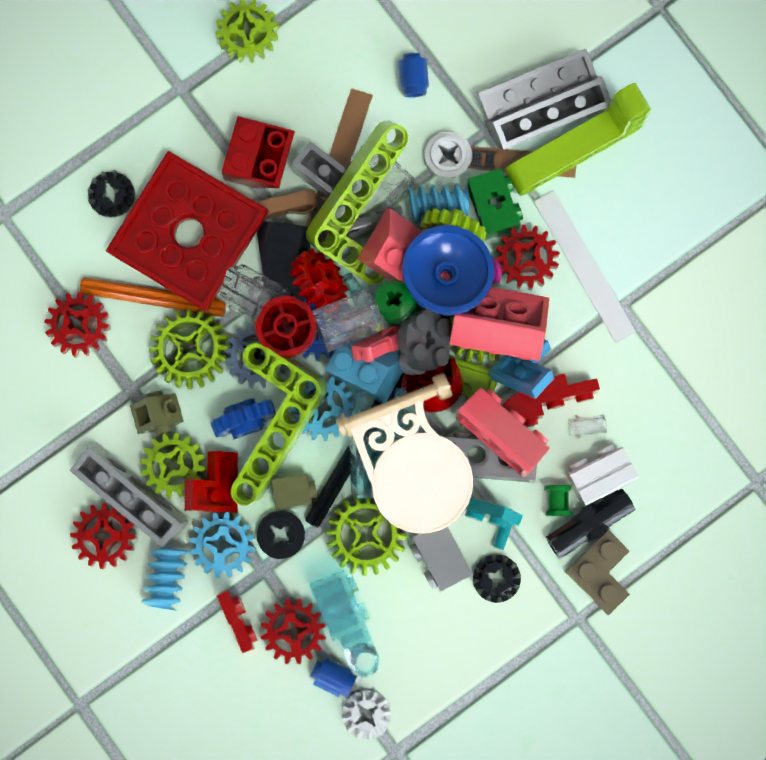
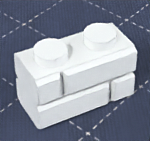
[566,445,639,507]

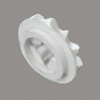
[425,131,472,179]
[342,690,391,740]

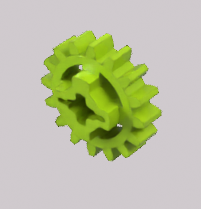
[215,0,279,63]
[420,208,487,242]
[140,432,206,499]

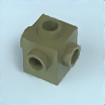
[130,390,184,436]

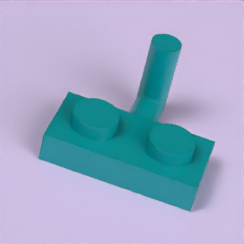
[465,498,523,550]

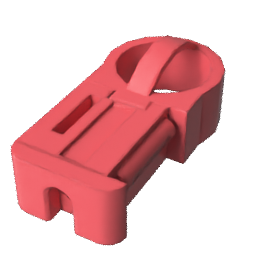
[351,325,400,362]

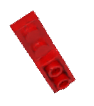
[501,373,600,428]

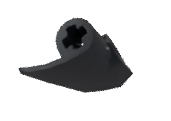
[257,221,310,300]

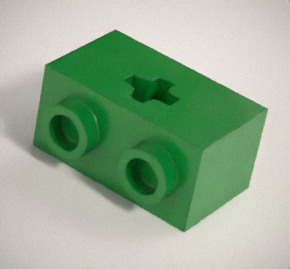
[467,168,523,240]

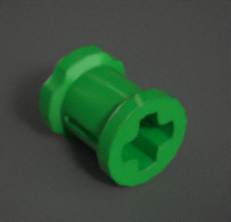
[544,485,572,516]

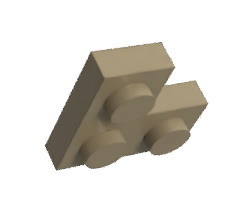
[565,530,630,616]

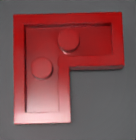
[184,451,238,513]
[217,591,258,653]

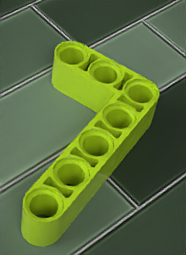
[504,83,651,196]
[306,121,409,284]
[231,342,327,506]

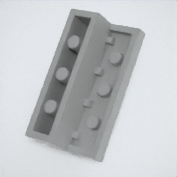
[476,49,611,150]

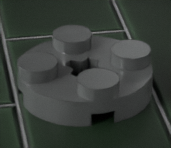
[398,310,451,371]

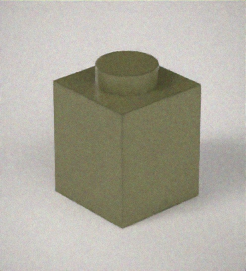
[271,474,317,511]

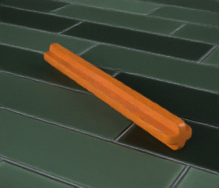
[80,277,227,317]

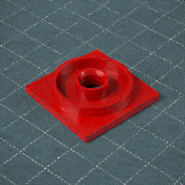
[105,151,269,313]

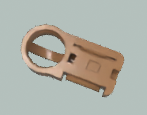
[257,190,318,221]

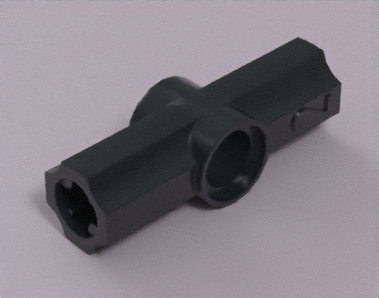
[545,489,636,559]

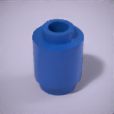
[398,53,429,98]
[310,657,357,698]

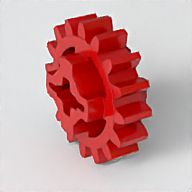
[495,225,560,291]
[290,249,349,313]
[44,292,111,358]
[70,503,138,570]
[260,598,326,664]

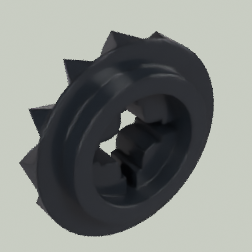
[87,170,135,218]
[257,511,305,559]
[473,554,521,603]

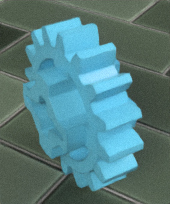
[290,375,356,441]
[189,512,256,578]

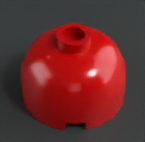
[255,295,317,358]
[401,357,464,413]

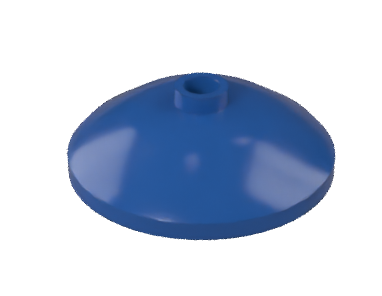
[402,225,494,315]

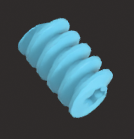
[408,183,469,223]
[141,546,189,611]

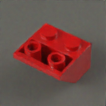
[222,116,295,188]

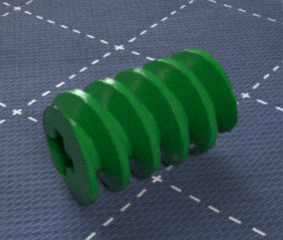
[375,281,422,326]

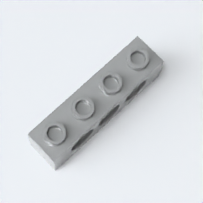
[423,430,537,483]
[69,445,189,548]

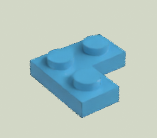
[488,339,554,399]

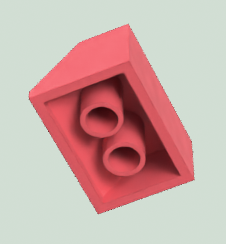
[357,208,451,283]
[449,287,550,361]
[455,388,550,478]

